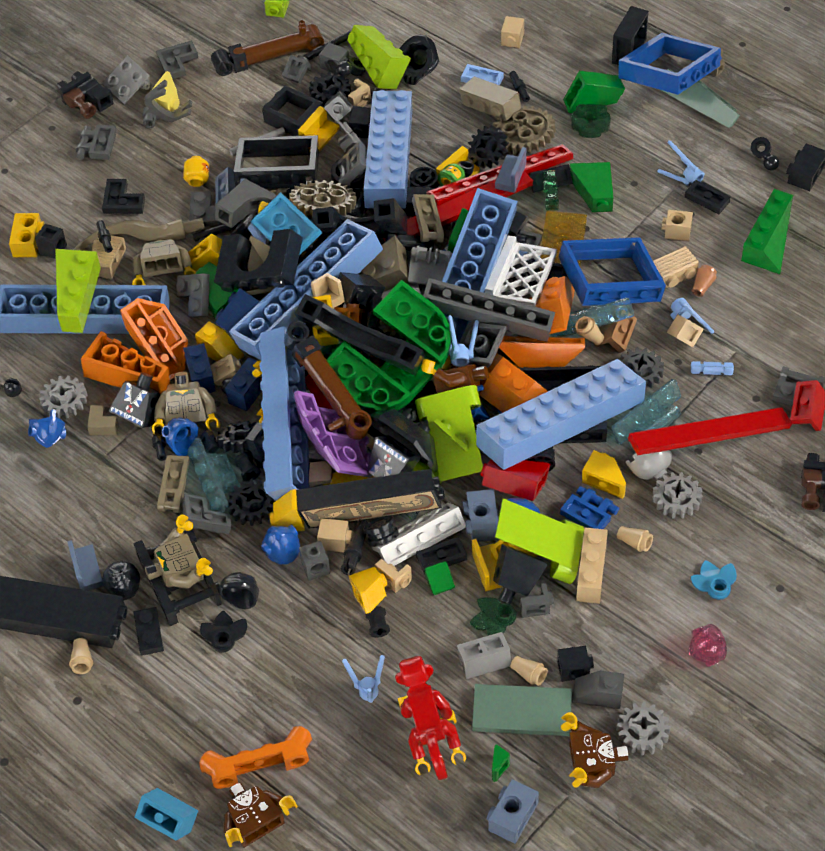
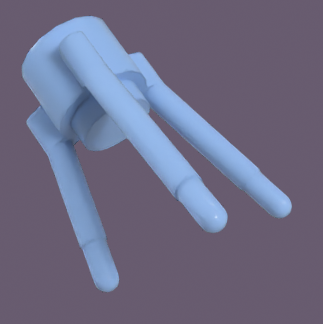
[658,140,705,186]
[670,298,714,334]
[448,315,479,367]
[342,655,385,703]

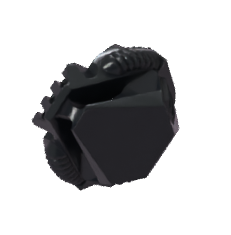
[399,34,440,85]

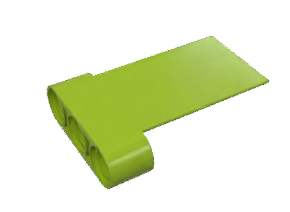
[415,385,483,482]
[495,498,584,585]

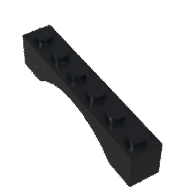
[295,294,425,376]

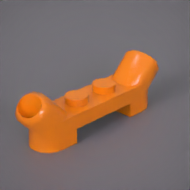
[199,726,312,789]

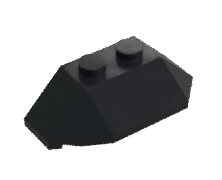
[368,409,438,472]

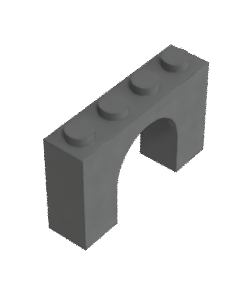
[215,179,312,246]

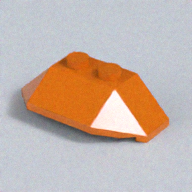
[529,276,575,334]
[120,298,188,380]
[499,336,585,368]
[480,353,548,413]

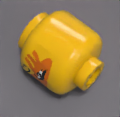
[183,156,209,187]

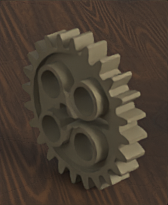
[493,105,556,155]
[289,180,356,218]

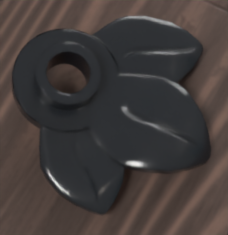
[200,611,247,652]

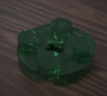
[571,104,611,138]
[543,170,559,211]

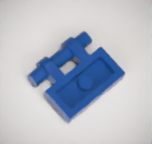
[560,486,619,529]

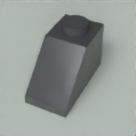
[572,670,624,709]

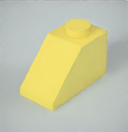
[152,71,179,112]

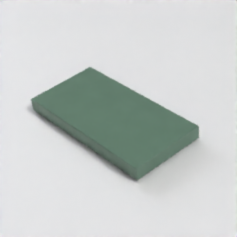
[472,684,572,736]

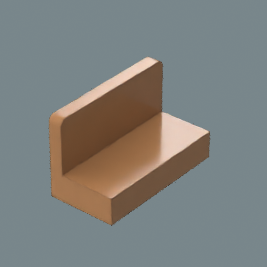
[594,306,637,353]

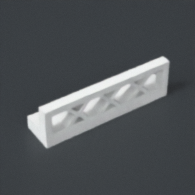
[372,503,466,566]

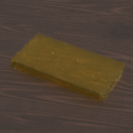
[539,211,587,279]

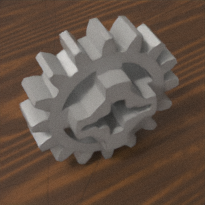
[39,375,88,419]
[653,472,703,519]
[616,702,671,755]

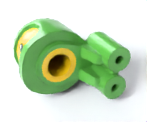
[438,163,465,187]

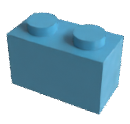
[134,788,198,841]

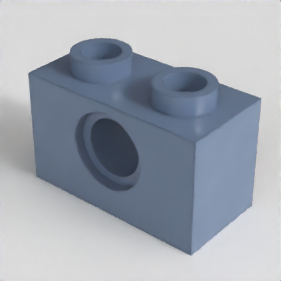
[463,489,499,542]
[486,779,539,844]

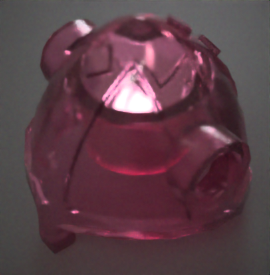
[688,624,727,667]

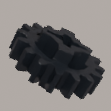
[309,71,351,107]
[468,125,509,169]
[216,421,257,453]
[227,479,275,526]

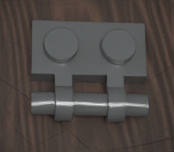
[76,125,117,160]

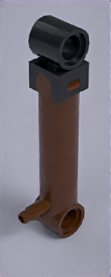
[211,20,324,76]
[284,321,371,440]

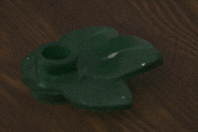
[470,597,516,636]

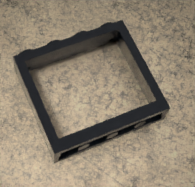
[234,135,319,189]

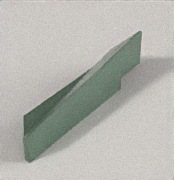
[661,68,740,128]

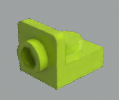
[264,0,289,18]

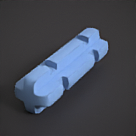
[690,361,734,375]

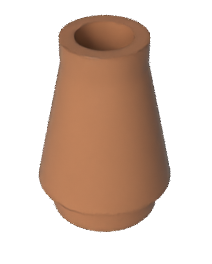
[692,265,717,297]

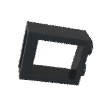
[612,6,649,65]
[262,85,323,136]

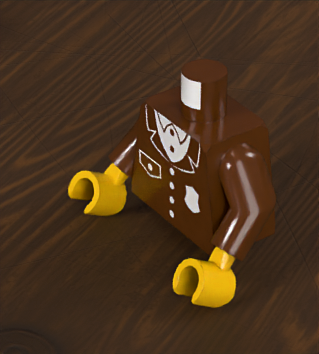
[421,355,489,394]
[561,712,628,788]
[223,783,298,848]

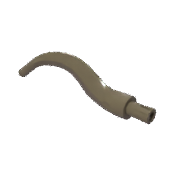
[72,218,205,251]

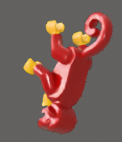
[395,656,466,780]

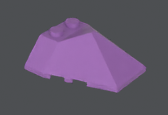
[294,391,372,478]

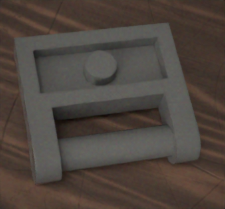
[338,141,366,188]
[772,366,825,406]

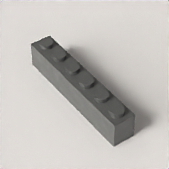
[423,278,555,342]

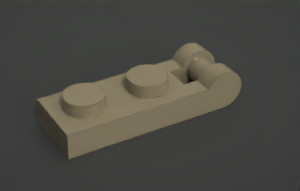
[412,194,444,242]
[157,455,190,513]

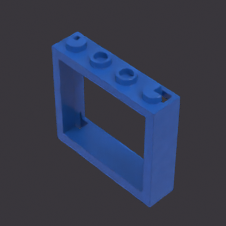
[619,33,722,95]
[559,237,666,306]

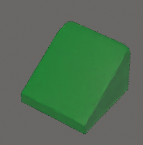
[425,561,455,595]
[492,744,510,782]

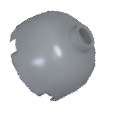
[626,450,672,480]

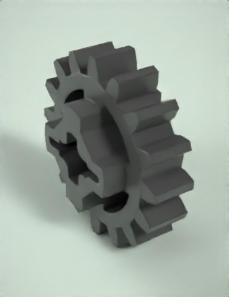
[620,347,664,389]

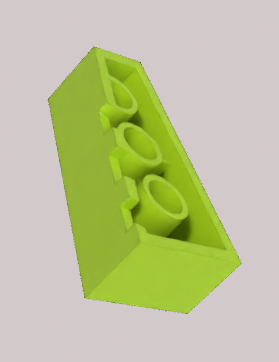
[347,25,411,89]
[56,249,101,333]

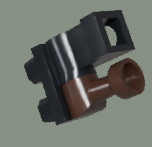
[57,71,114,119]
[801,453,825,512]

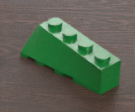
[741,189,793,274]

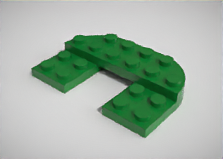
[327,280,451,413]

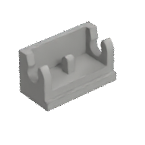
[457,632,511,679]

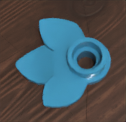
[691,560,737,600]

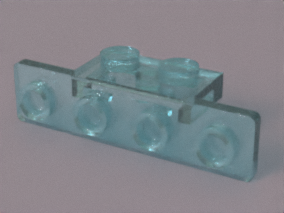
[551,297,635,337]
[611,379,681,445]
[188,438,240,513]

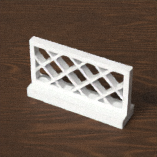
[485,235,557,307]

